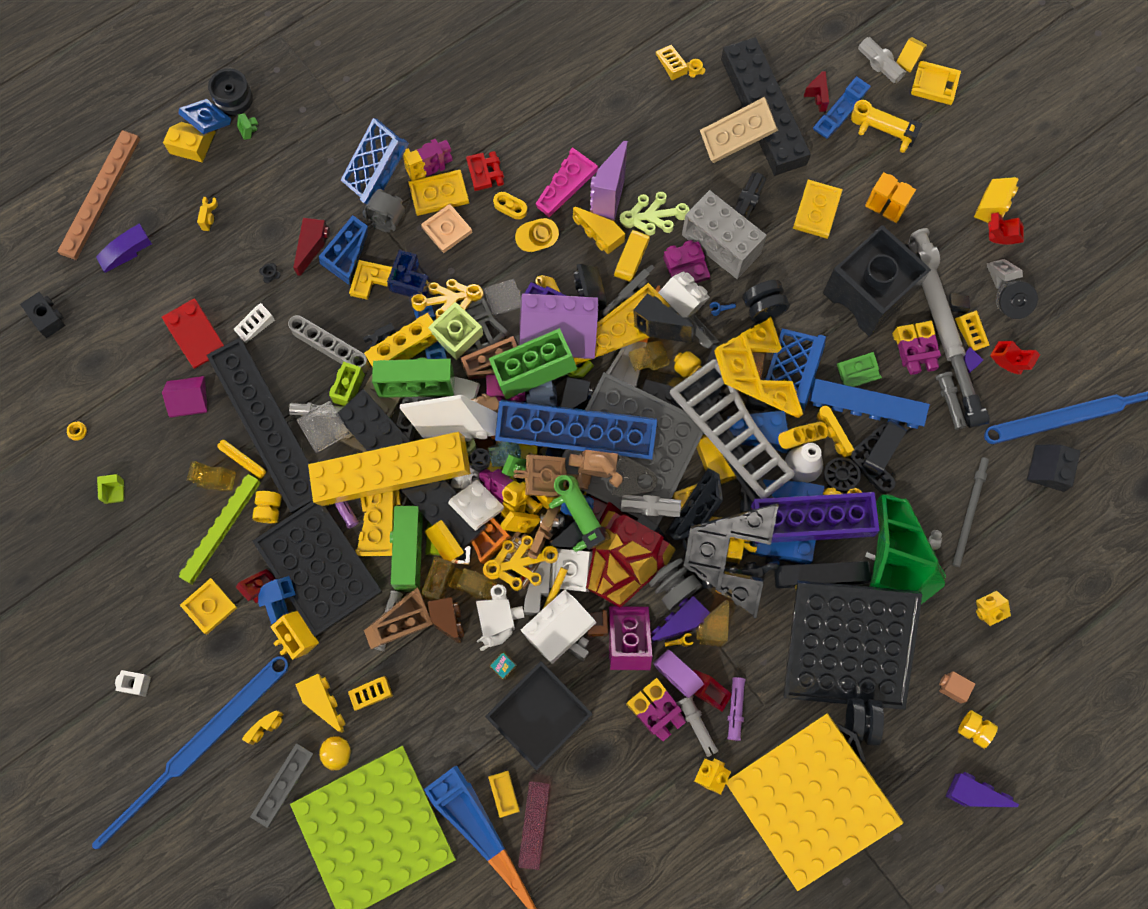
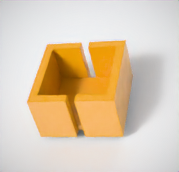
[865,172,916,223]

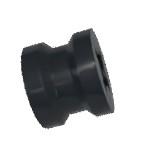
[471,448,490,471]

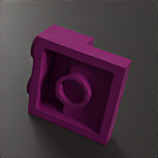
[663,240,710,283]

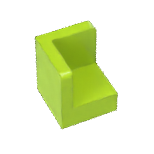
[97,474,124,504]

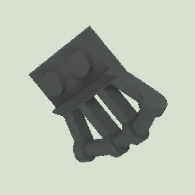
[461,298,510,357]

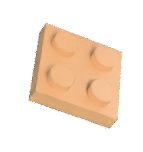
[421,204,472,253]

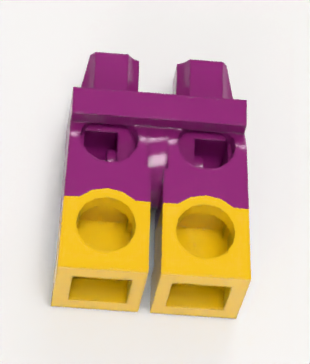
[403,139,452,181]
[892,321,941,375]
[479,469,528,518]
[626,678,686,741]

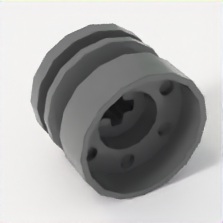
[649,558,702,611]

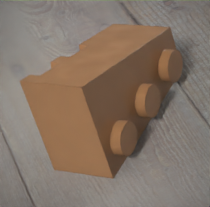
[364,587,432,649]

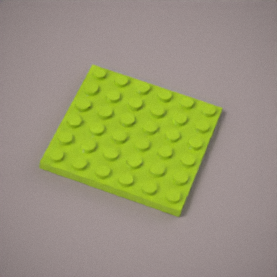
[290,746,456,909]

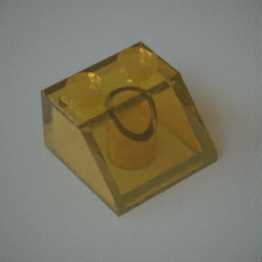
[696,600,729,647]

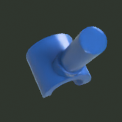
[710,302,736,316]

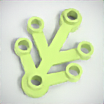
[620,192,689,236]

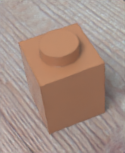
[939,671,975,703]

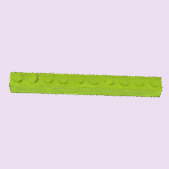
[179,474,261,585]

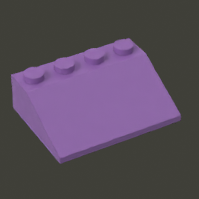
[590,141,628,222]
[519,294,598,359]

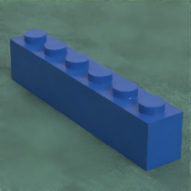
[809,379,930,429]

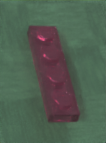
[518,781,550,870]

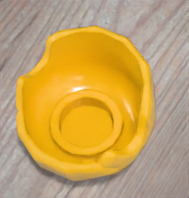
[319,736,351,770]

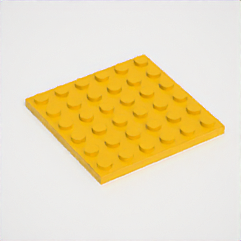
[726,713,903,891]

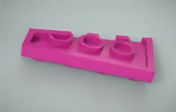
[536,147,598,217]

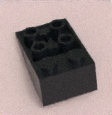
[633,293,693,343]

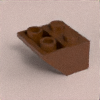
[428,597,464,643]

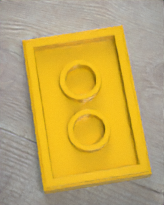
[408,170,469,216]
[793,180,843,239]

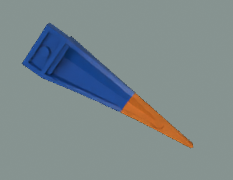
[424,766,536,909]

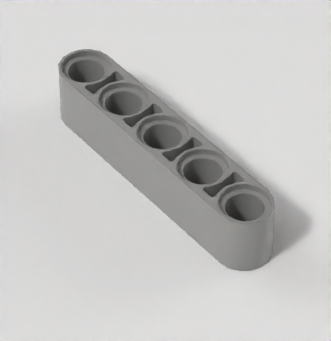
[288,315,370,373]

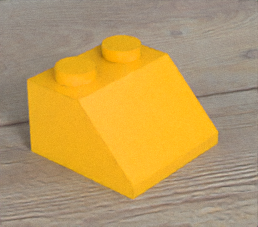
[163,122,215,163]

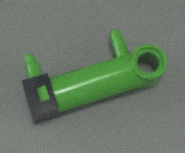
[549,475,611,552]

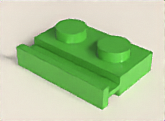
[837,352,882,387]

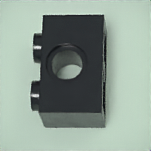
[20,292,66,338]

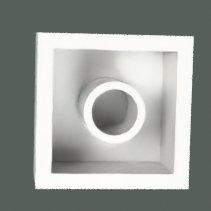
[658,271,710,318]

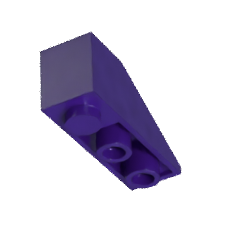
[651,596,710,643]
[946,772,1019,807]

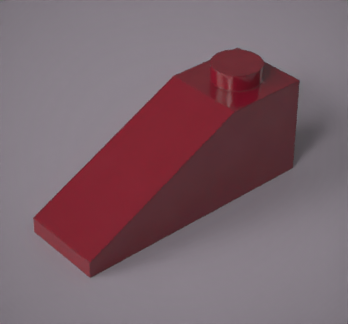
[293,218,330,276]

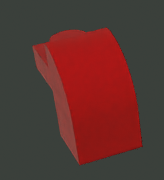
[988,212,1024,245]
[990,341,1040,374]

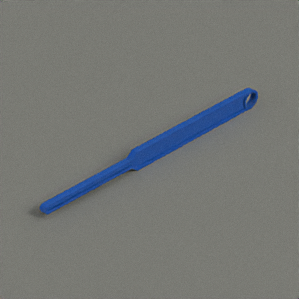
[984,391,1148,444]
[92,656,289,849]

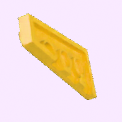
[355,491,395,556]

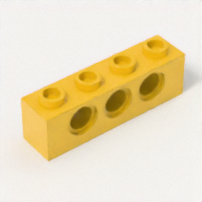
[364,313,438,367]

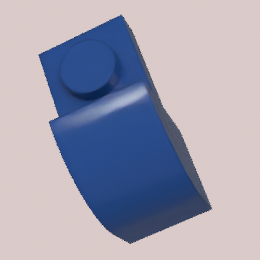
[258,576,296,624]

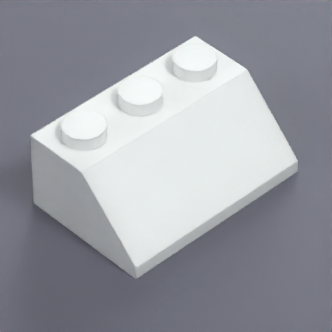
[521,589,596,664]

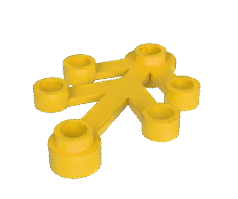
[411,279,483,319]
[483,535,559,591]

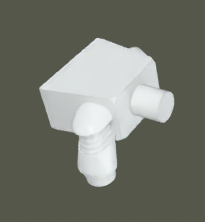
[476,585,524,651]

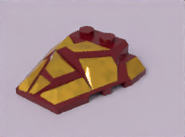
[586,511,676,608]

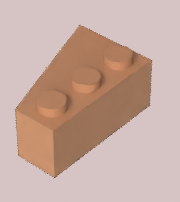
[461,336,517,379]

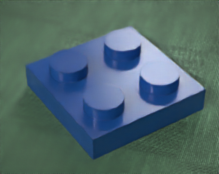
[179,99,231,134]

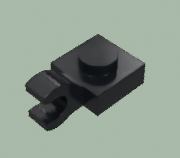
[363,323,396,349]

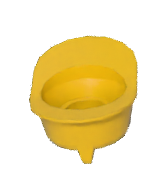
[515,218,559,252]

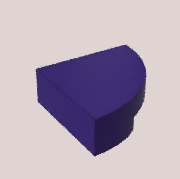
[964,347,983,374]

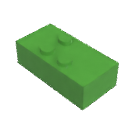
[489,328,577,400]
[372,358,455,398]
[390,506,423,592]

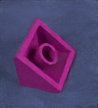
[162,376,208,418]

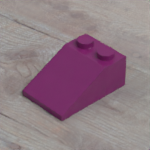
[609,606,652,670]

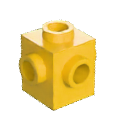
[976,591,1011,626]
[695,759,731,795]

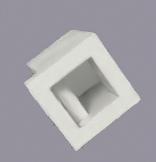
[115,670,151,697]

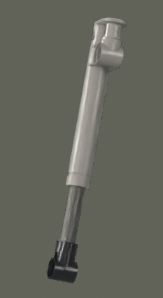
[908,228,989,428]

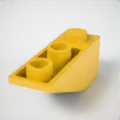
[573,207,625,254]
[295,674,345,733]

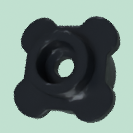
[259,263,281,283]

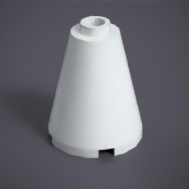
[785,443,823,483]

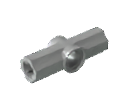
[858,37,906,83]
[621,495,681,517]

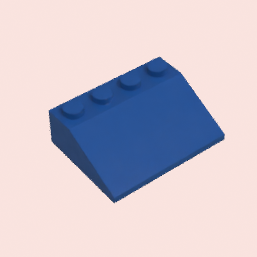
[750,480,824,565]

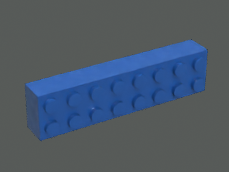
[495,400,657,459]

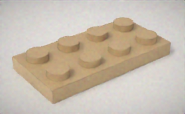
[700,97,778,163]

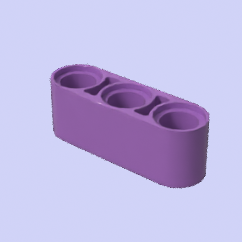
[653,650,704,698]

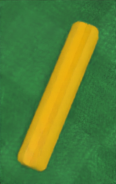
[217,440,266,479]

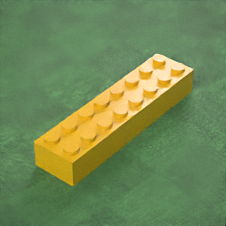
[308,432,471,506]

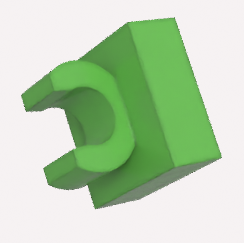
[237,113,258,140]
[502,454,526,477]

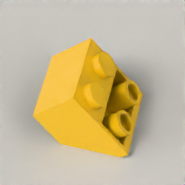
[974,177,1019,223]

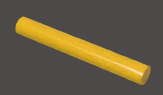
[542,567,568,610]

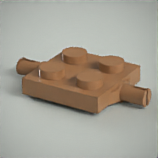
[513,455,578,497]

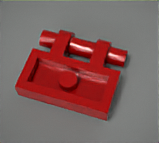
[466,151,504,191]

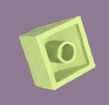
[428,302,483,360]

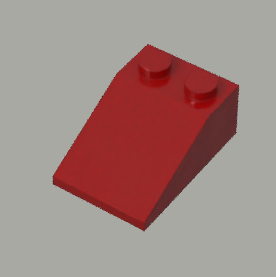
[162,298,224,369]

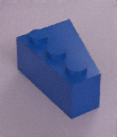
[319,215,368,285]
[726,411,789,454]

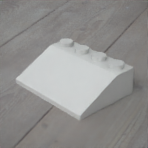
[400,395,498,441]

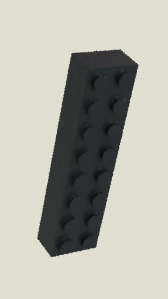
[721,37,811,176]

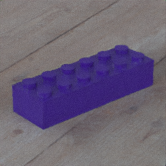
[751,492,880,544]

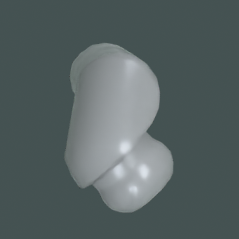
[928,530,942,550]

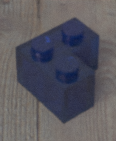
[387,250,430,297]

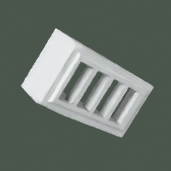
[234,303,275,343]

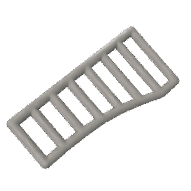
[670,359,795,499]

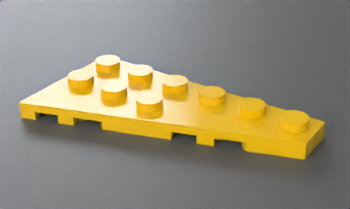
[573,283,679,365]

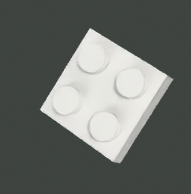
[448,480,504,531]
[549,549,592,592]

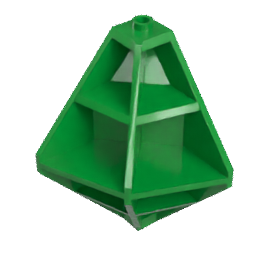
[870,494,946,604]

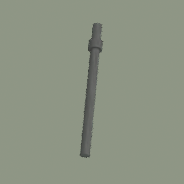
[952,457,989,568]

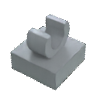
[567,636,589,662]

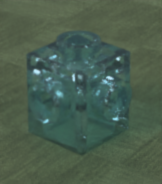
[488,441,521,467]

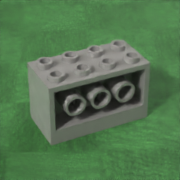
[682,190,767,279]

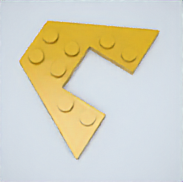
[714,317,803,418]

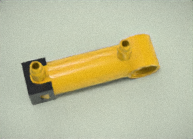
[851,100,923,153]

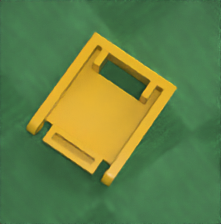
[911,61,961,105]

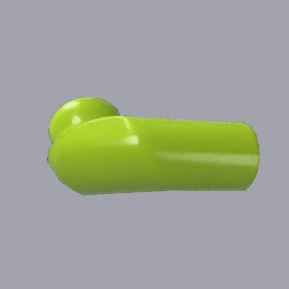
[567,360,594,378]

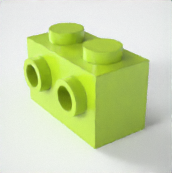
[329,361,365,406]

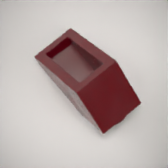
[693,669,732,712]

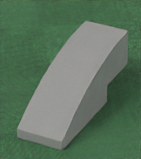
[523,554,552,616]

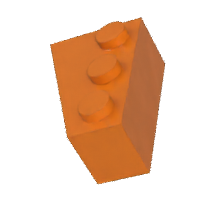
[472,517,512,564]

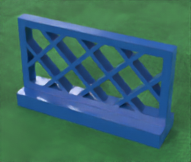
[341,118,409,204]
[766,329,826,411]

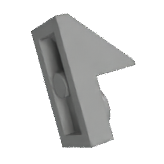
[987,259,1023,289]

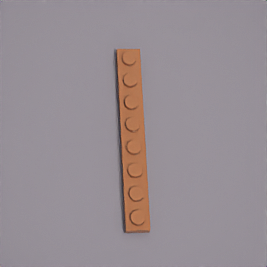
[57,130,140,260]

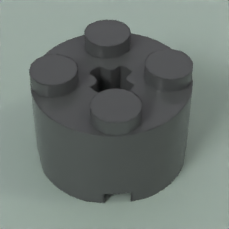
[362,189,405,232]

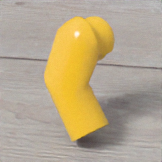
[535,275,561,293]

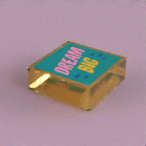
[489,652,517,680]

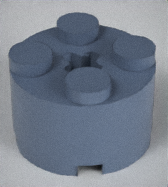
[527,379,557,406]

